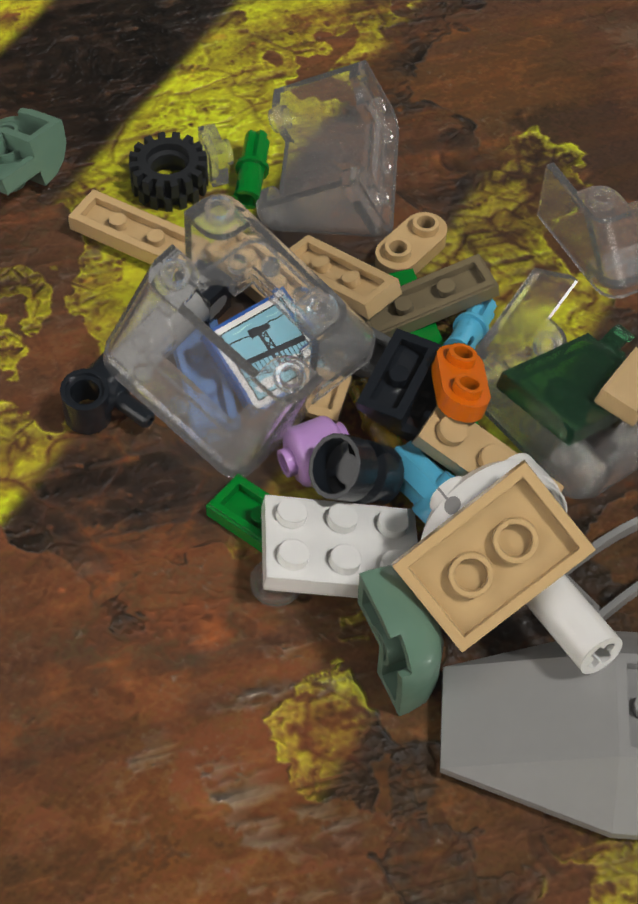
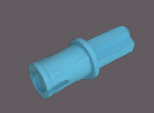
[443,299,497,350]

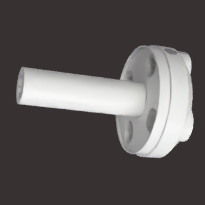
[421,453,623,674]

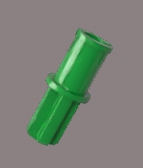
[233,129,270,209]

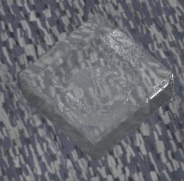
[198,123,234,187]

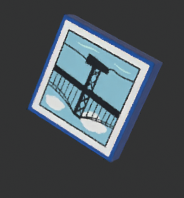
[203,289,335,416]

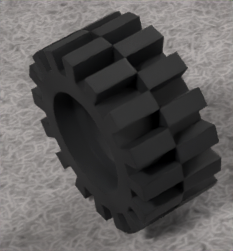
[129,132,208,212]

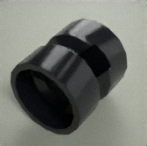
[309,433,404,506]

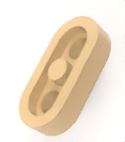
[375,212,447,275]

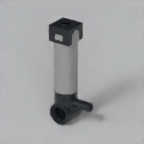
[60,255,232,435]

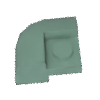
[0,108,67,195]
[357,565,444,717]

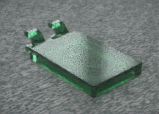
[496,324,635,446]

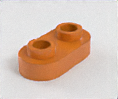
[431,343,491,423]

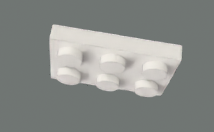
[261,494,418,598]

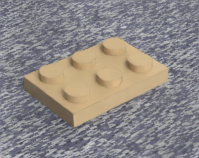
[392,460,596,653]

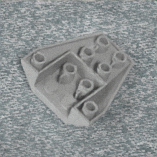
[440,631,638,840]

